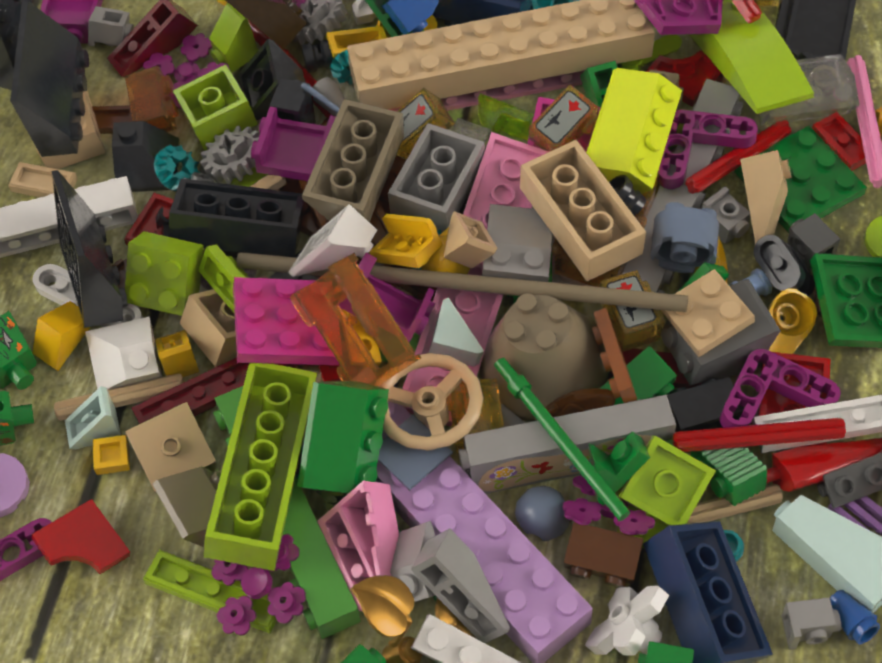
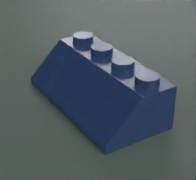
[433,0,533,26]
[643,521,773,663]

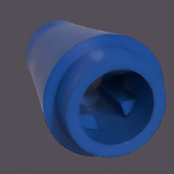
[830,590,880,644]

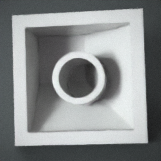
[288,204,377,277]
[85,317,163,390]

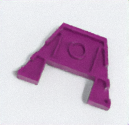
[634,0,723,35]

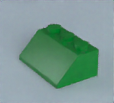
[297,381,389,493]

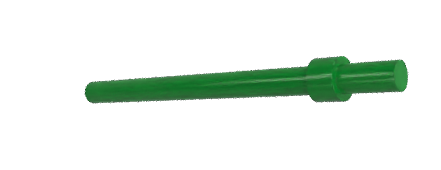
[494,357,630,521]

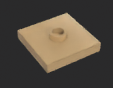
[125,402,216,493]

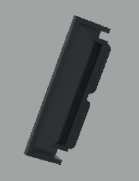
[775,0,856,79]

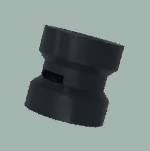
[301,39,334,73]
[609,175,646,216]

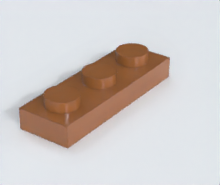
[592,308,638,403]

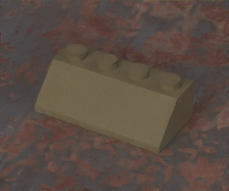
[302,99,404,222]

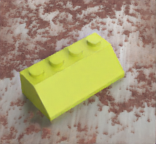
[586,68,682,194]

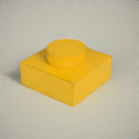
[93,435,130,475]

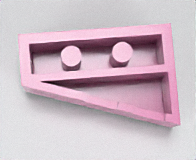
[317,481,399,611]

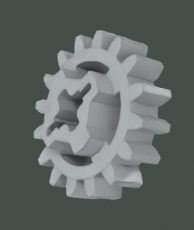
[293,0,348,45]
[200,126,260,184]

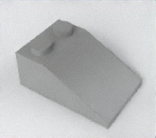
[482,204,552,282]

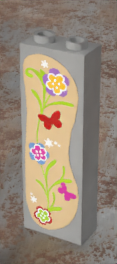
[458,395,676,494]

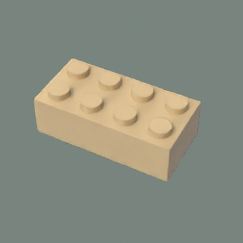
[520,140,646,281]

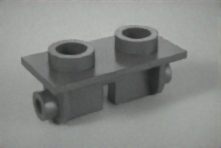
[817,452,882,508]

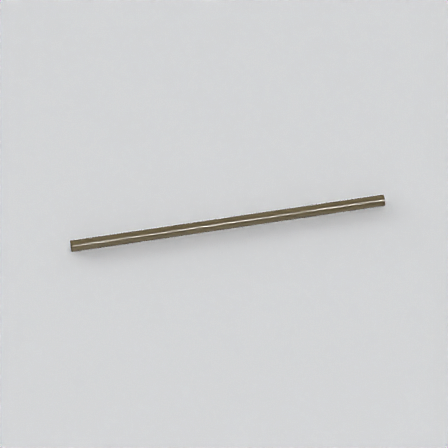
[237,252,688,312]

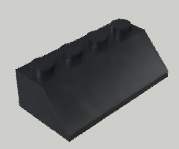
[169,178,304,258]

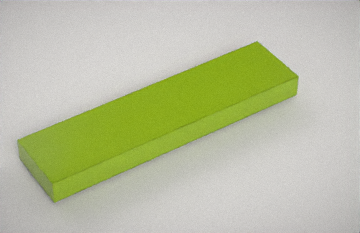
[143,549,285,634]

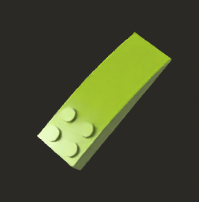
[689,0,814,114]

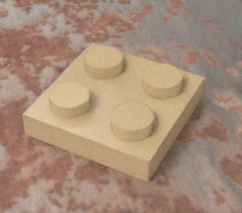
[661,269,755,357]

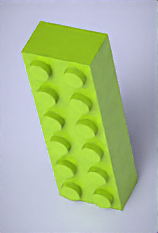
[203,363,317,571]

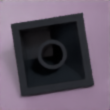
[237,39,306,120]
[112,121,180,192]

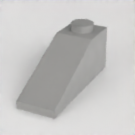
[411,528,510,643]

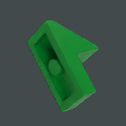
[588,431,650,506]

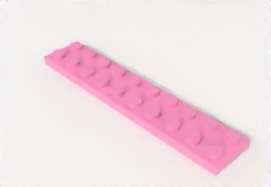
[402,132,549,427]

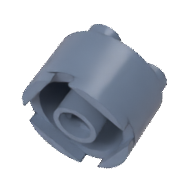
[650,202,719,273]

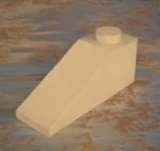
[740,150,791,244]

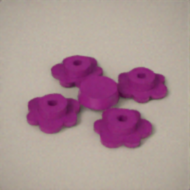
[143,33,230,111]
[563,473,655,535]
[211,534,306,636]

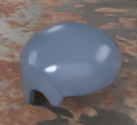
[515,486,570,541]

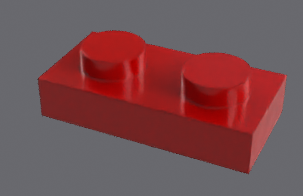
[812,112,866,171]

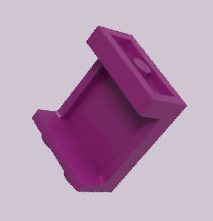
[40,0,103,44]
[251,107,336,181]
[337,253,436,344]

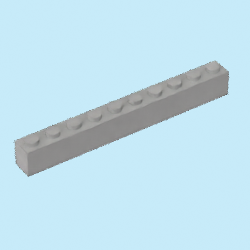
[607,79,743,346]

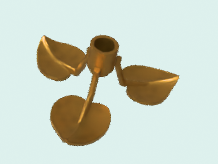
[350,575,477,663]

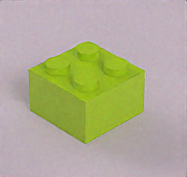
[173,64,258,151]
[125,231,204,316]

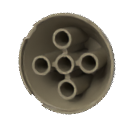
[480,293,610,421]

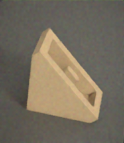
[444,211,497,268]

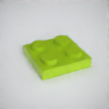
[618,435,716,526]

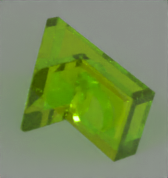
[478,93,534,141]

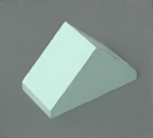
[429,297,484,366]
[65,386,121,450]

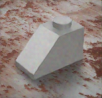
[390,521,435,602]

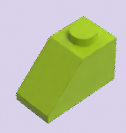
[209,3,258,73]

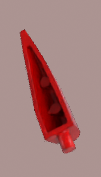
[767,438,882,492]

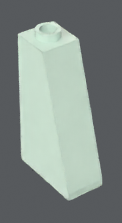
[772,495,882,613]

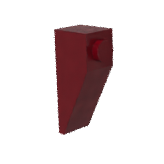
[107,0,198,78]

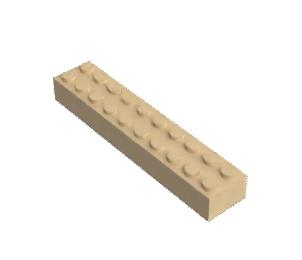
[347,0,655,109]

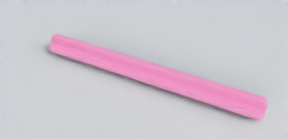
[847,55,882,188]

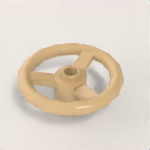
[378,353,484,451]

